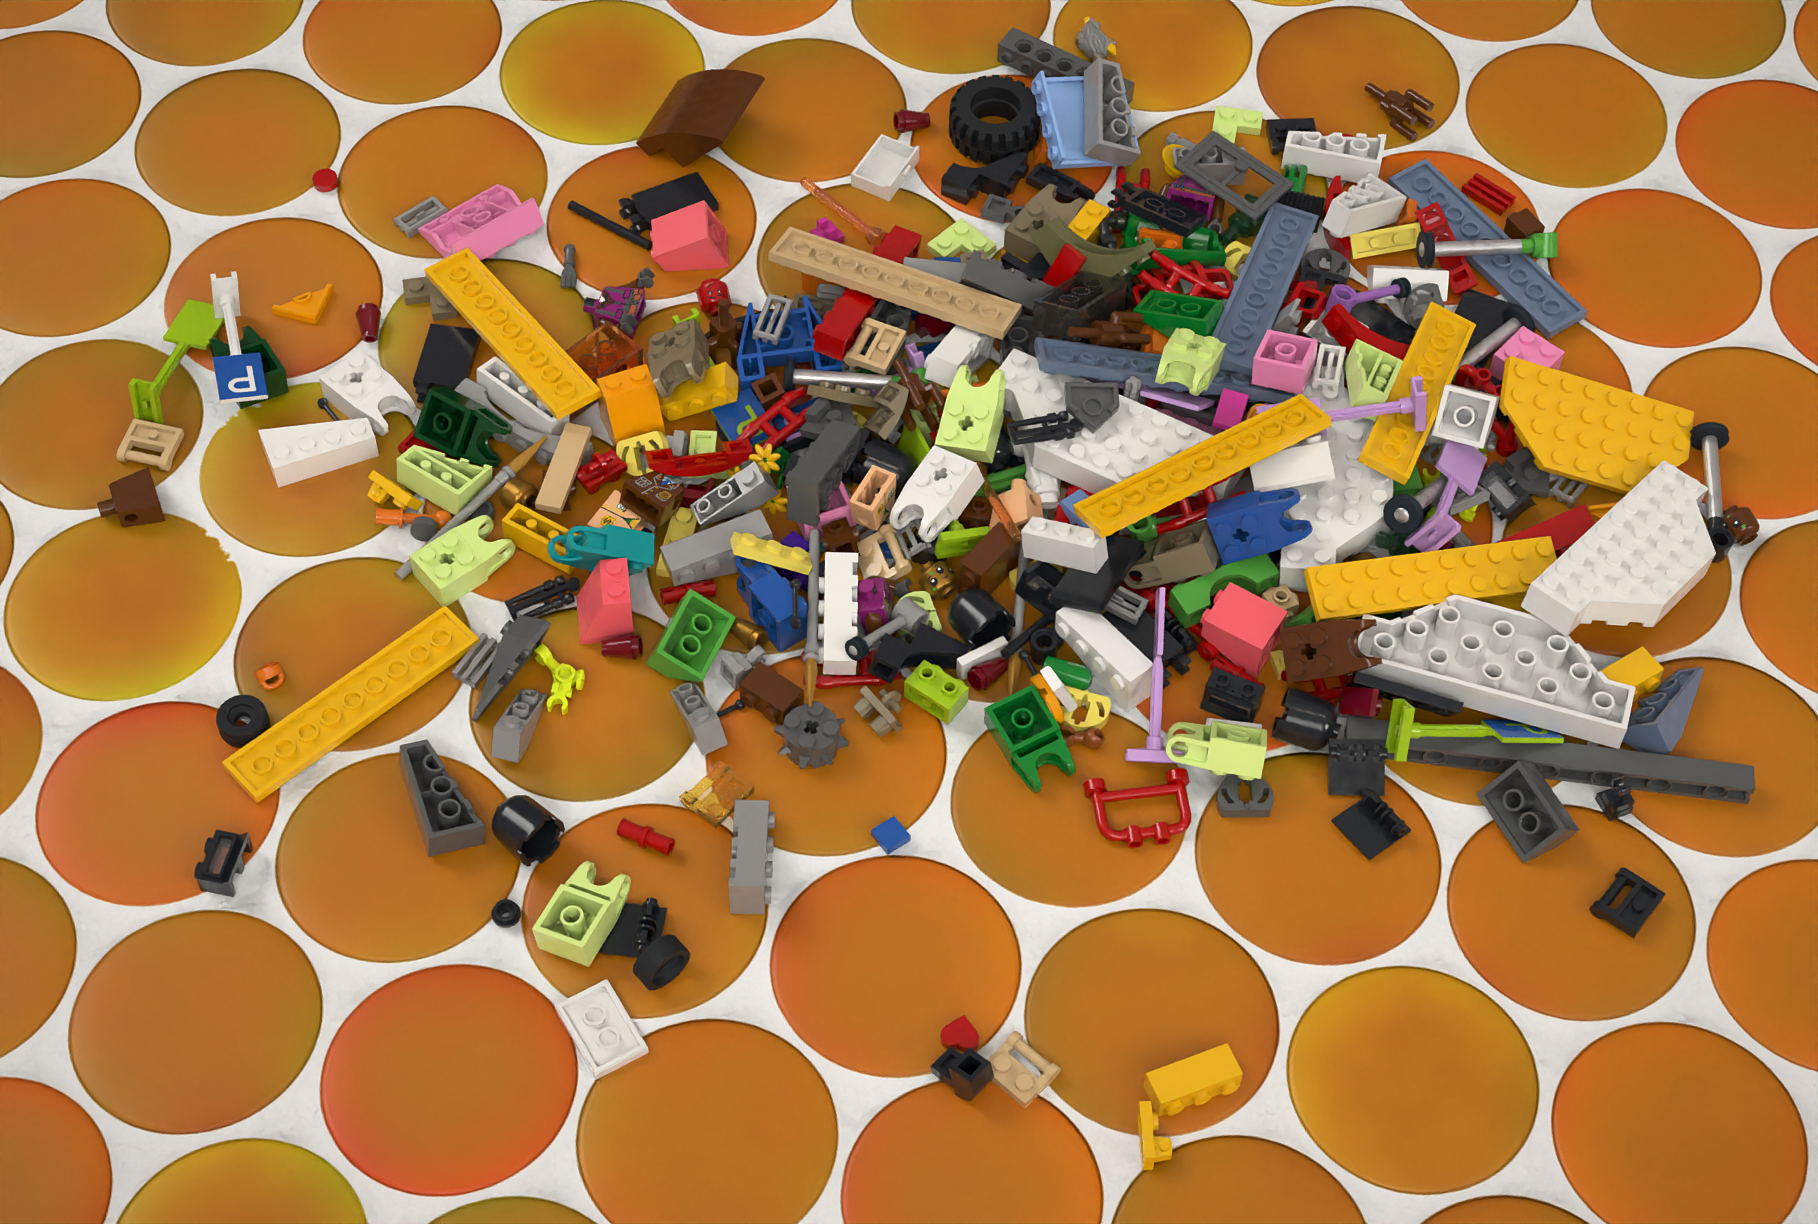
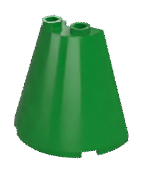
[1119,211,1227,276]

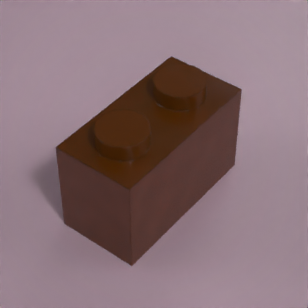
[739,662,804,725]

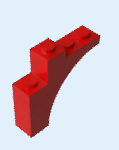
[1321,303,1410,360]

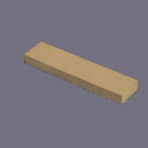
[535,422,592,514]

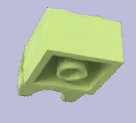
[1155,328,1226,396]
[935,365,1006,463]
[409,515,516,607]
[1166,720,1267,780]
[532,861,631,967]

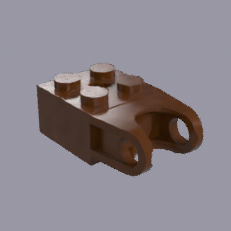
[1279,619,1383,683]

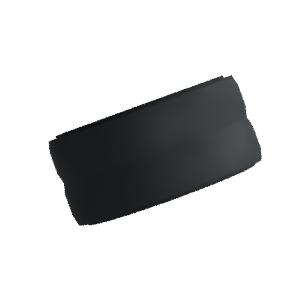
[216,695,270,748]

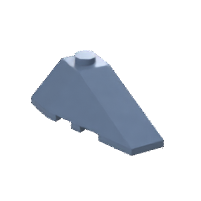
[1622,667,1704,755]

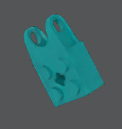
[547,524,655,576]

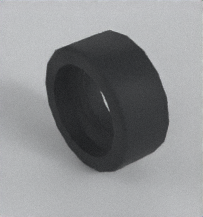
[633,934,690,990]

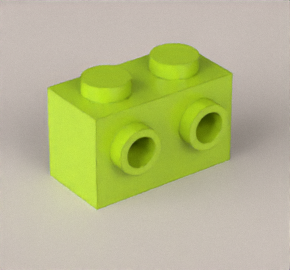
[904,660,969,724]

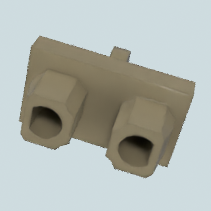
[853,685,903,738]

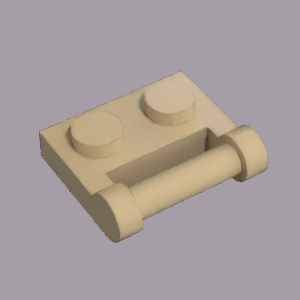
[843,318,906,376]
[117,419,184,471]
[857,524,912,580]
[987,1031,1061,1109]

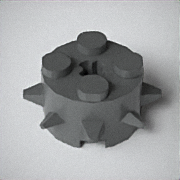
[774,701,849,769]

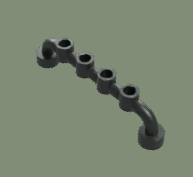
[1097,210,1142,310]

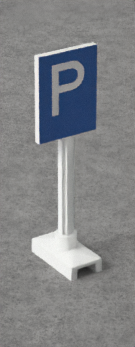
[210,271,268,404]

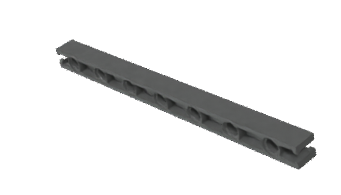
[1344,716,1755,804]

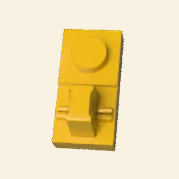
[367,470,423,511]
[1137,1101,1172,1170]

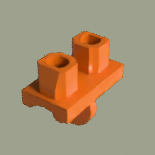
[1138,227,1183,249]

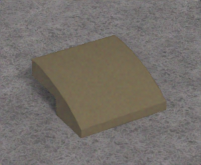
[863,380,909,440]

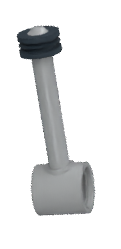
[845,597,930,661]

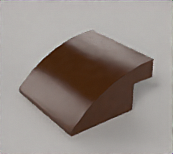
[636,69,765,168]

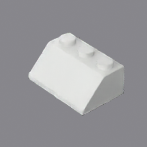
[1367,265,1449,305]
[1250,433,1335,492]

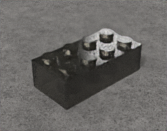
[1032,270,1127,342]

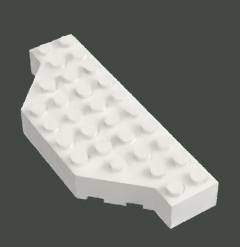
[999,348,1245,501]
[1279,366,1393,589]
[1521,460,1716,636]
[1347,594,1636,749]

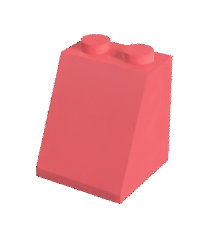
[650,200,729,272]
[577,558,634,645]
[1200,582,1288,679]

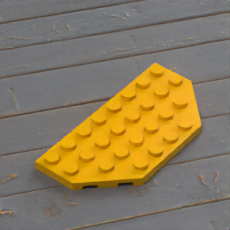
[1499,356,1694,495]

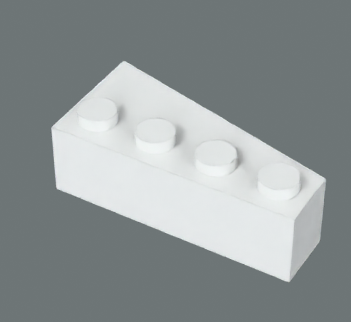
[1281,131,1387,183]
[1322,173,1407,238]
[924,324,995,388]
[258,418,379,488]
[818,552,858,675]
[1055,607,1153,713]

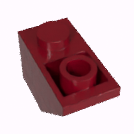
[1337,687,1383,719]

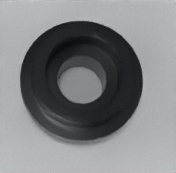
[491,899,521,928]

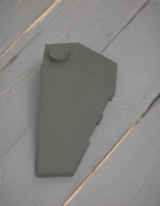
[472,615,551,722]

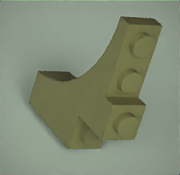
[1030,216,1156,299]

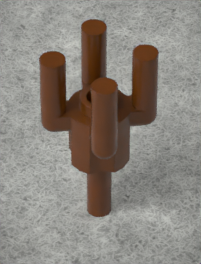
[1365,83,1435,142]
[707,298,744,370]
[1068,311,1151,351]
[893,359,946,432]

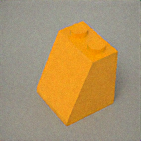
[596,364,666,450]

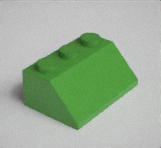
[645,589,736,682]

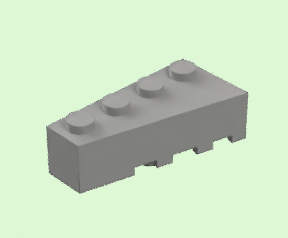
[1084,58,1141,167]
[660,509,773,586]
[729,800,775,915]

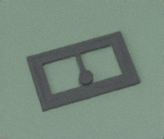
[1174,131,1294,221]

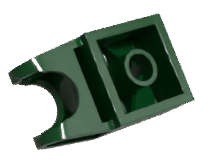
[208,326,289,409]
[413,386,513,468]

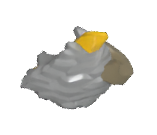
[1074,16,1116,63]

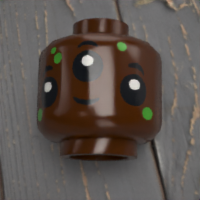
[1722,505,1760,546]

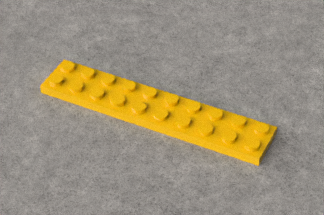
[424,247,602,421]
[1357,301,1476,485]
[1073,394,1332,539]
[1303,536,1557,622]
[222,606,480,803]

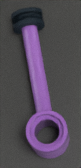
[1325,277,1411,314]

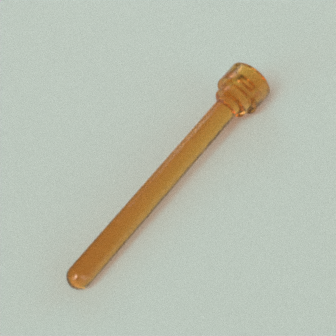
[800,177,886,248]
[971,460,1022,542]

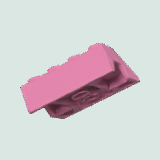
[417,184,544,261]

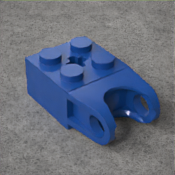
[1206,488,1313,565]
[736,556,808,653]

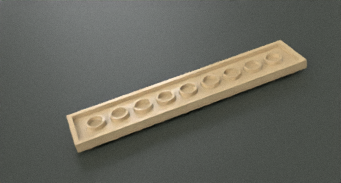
[768,227,1022,340]

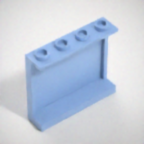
[1031,71,1139,169]

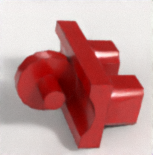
[575,448,628,495]

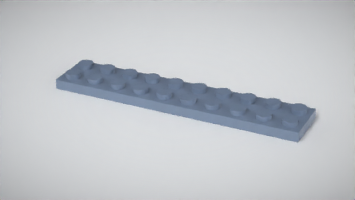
[1388,158,1588,339]
[1212,203,1319,377]
[1034,337,1295,404]

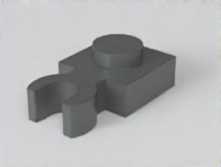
[981,194,1024,224]

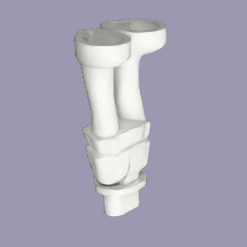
[1011,438,1061,509]

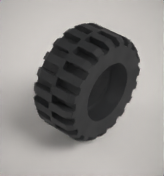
[949,75,1040,165]

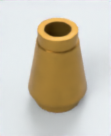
[729,617,769,650]

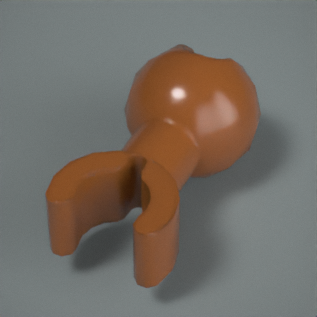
[1061,726,1104,749]

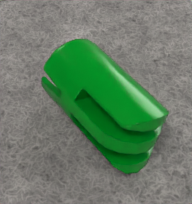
[1282,165,1308,194]
[1041,656,1093,691]

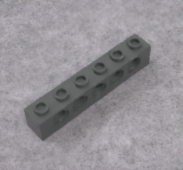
[997,27,1134,104]

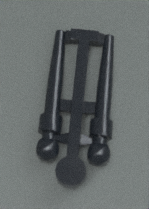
[1007,411,1083,445]
[505,575,581,622]

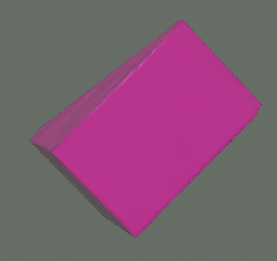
[1212,388,1249,430]

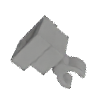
[643,430,689,457]
[720,645,766,690]

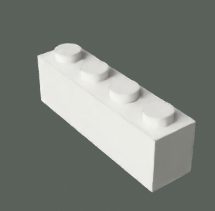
[477,356,570,436]

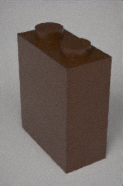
[958,522,1020,594]

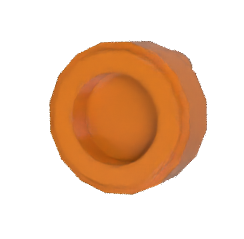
[253,661,285,690]

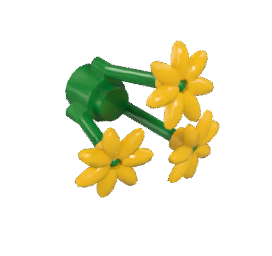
[727,444,790,515]

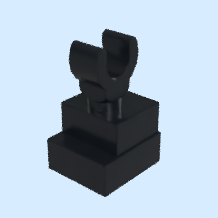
[1595,775,1635,821]

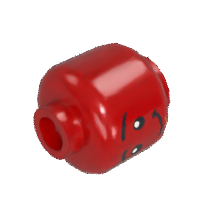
[696,278,732,317]

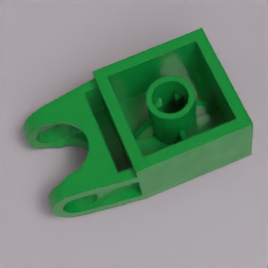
[984,684,1076,793]

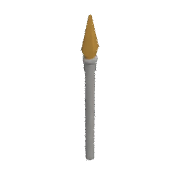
[395,435,548,581]
[803,529,820,707]
[1008,539,1029,696]

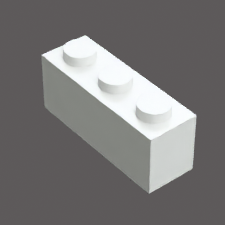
[1021,516,1108,574]

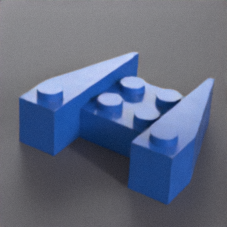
[737,296,843,393]

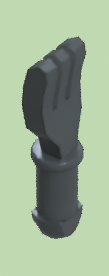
[561,243,577,288]

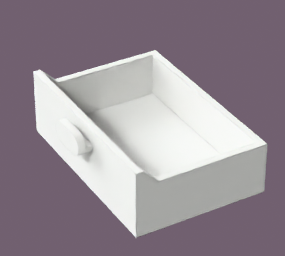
[851,134,920,201]

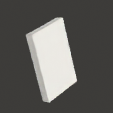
[554,979,649,1080]

